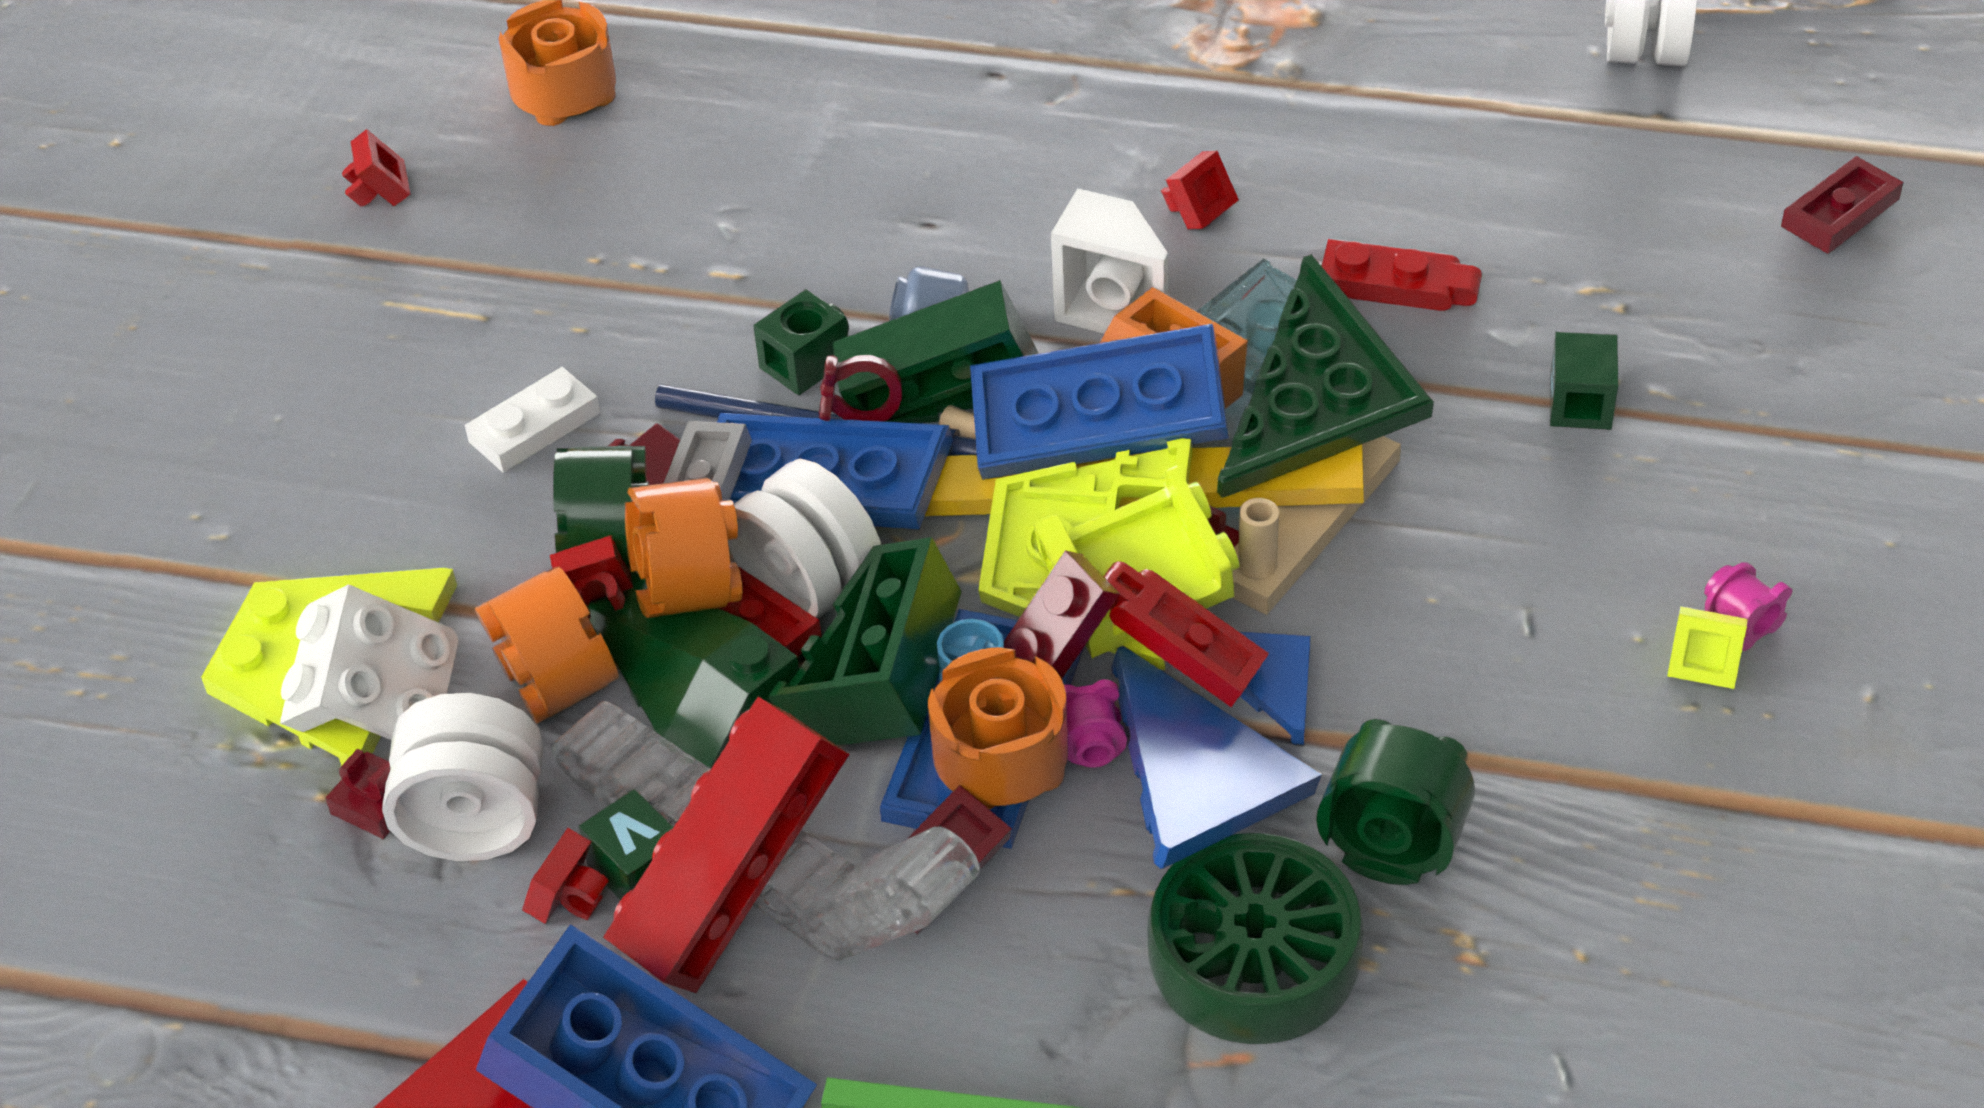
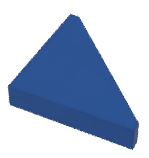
[1240,632,1311,745]

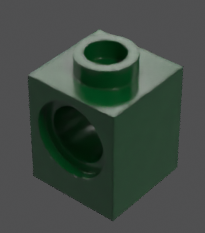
[753,289,849,396]

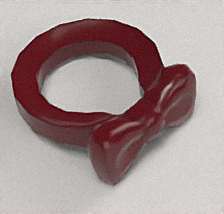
[819,355,902,422]

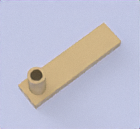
[1232,436,1401,615]

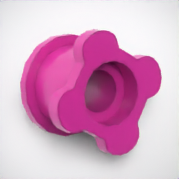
[1704,562,1793,651]
[1064,679,1127,768]

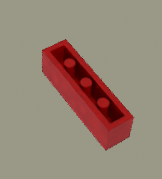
[603,697,850,993]

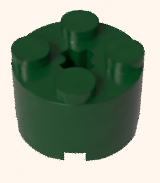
[553,446,649,572]
[1316,719,1475,885]

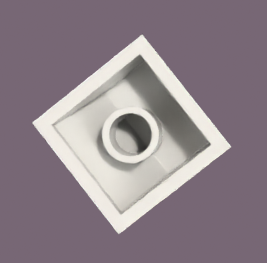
[1051,188,1168,334]

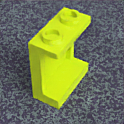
[1034,465,1240,658]

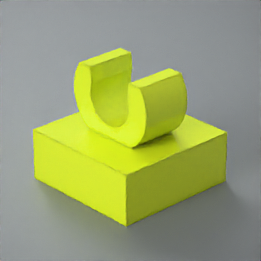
[1667,606,1748,689]

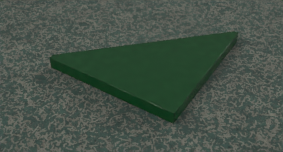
[1217,254,1434,498]

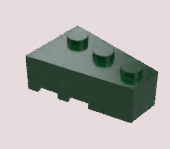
[833,280,1039,424]
[768,537,962,746]

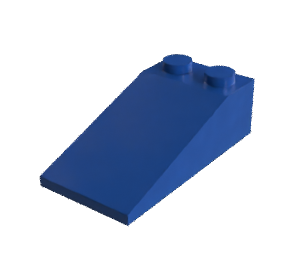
[476,924,817,1108]

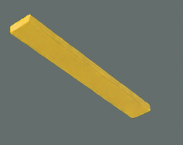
[925,444,1364,516]

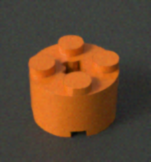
[499,0,616,126]
[625,478,742,618]
[475,567,619,724]
[928,647,1068,810]

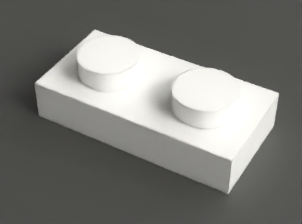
[465,367,601,473]

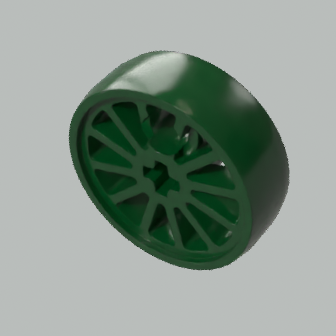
[1148,833,1364,1044]

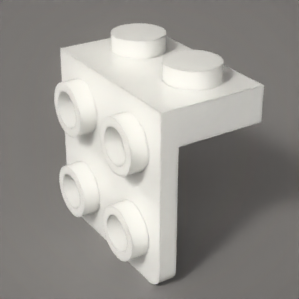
[280,584,458,740]

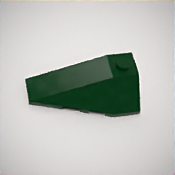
[589,572,799,777]

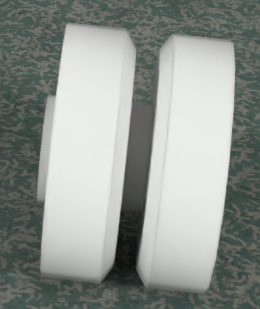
[1605,0,1697,67]
[728,459,881,619]
[382,693,543,861]

